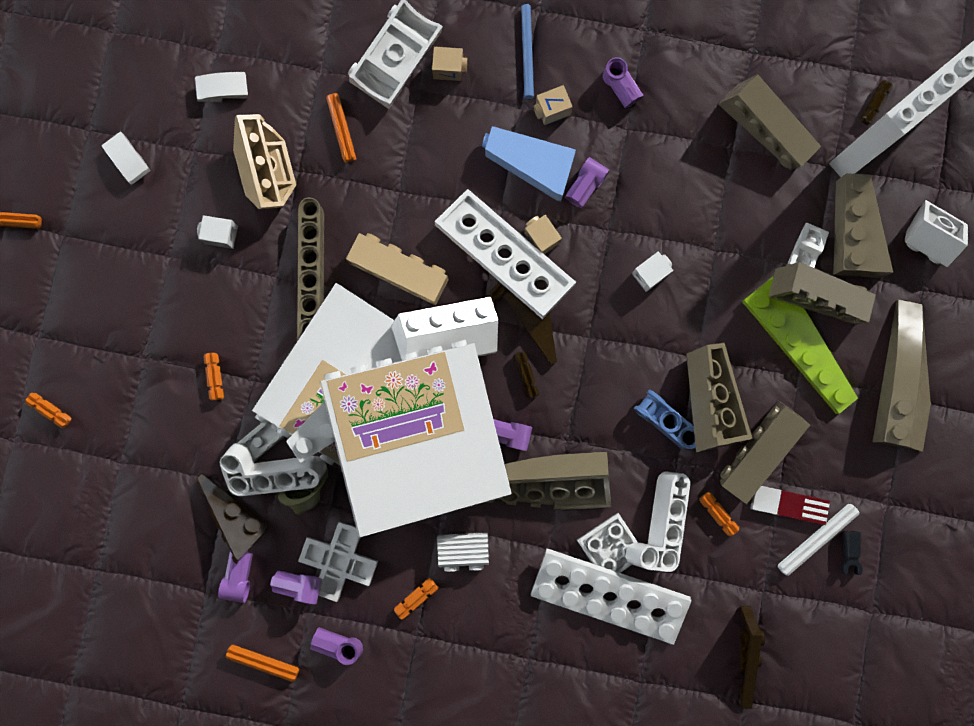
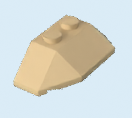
[233,114,296,209]

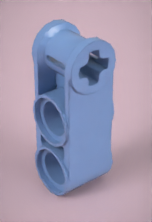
[633,390,696,449]

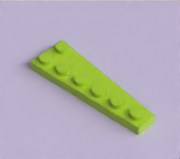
[742,277,858,414]

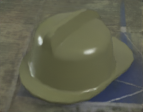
[278,468,328,515]

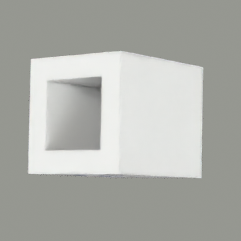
[197,215,238,249]
[632,251,674,292]

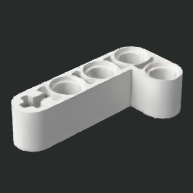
[220,443,327,496]
[626,471,690,572]

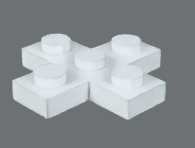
[298,521,378,602]

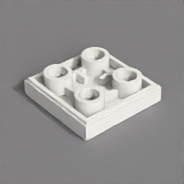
[577,513,638,573]

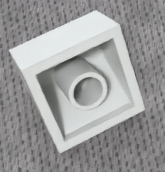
[905,200,968,267]

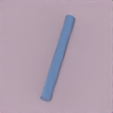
[521,4,534,99]

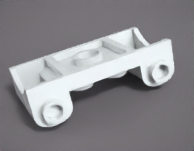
[348,0,443,109]

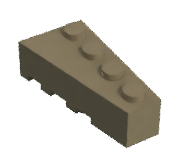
[718,74,821,170]
[833,173,893,278]
[768,262,876,325]
[687,343,752,452]
[720,400,810,504]

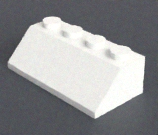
[391,297,498,359]

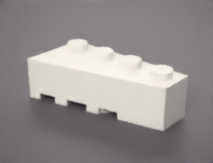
[286,363,363,463]

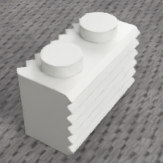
[437,533,489,572]

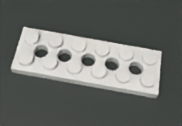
[435,189,576,319]
[531,549,691,645]

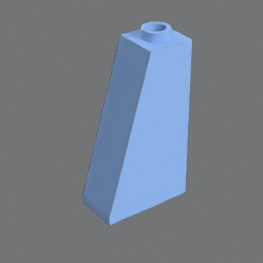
[482,126,576,202]

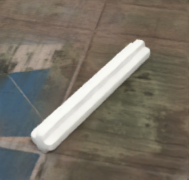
[778,504,859,576]

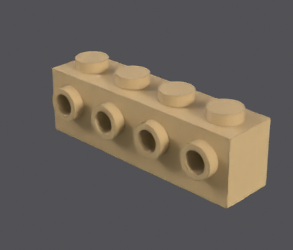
[346,233,448,306]

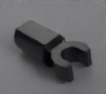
[840,531,863,575]

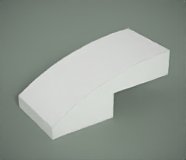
[195,72,248,102]
[101,131,151,185]
[788,223,829,268]

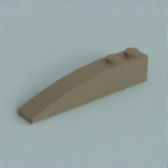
[873,300,931,452]
[486,452,611,510]

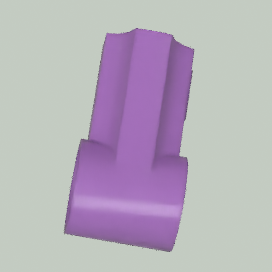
[603,57,644,108]
[565,157,609,208]
[493,419,533,451]
[218,551,253,603]
[270,571,322,604]
[310,627,363,665]

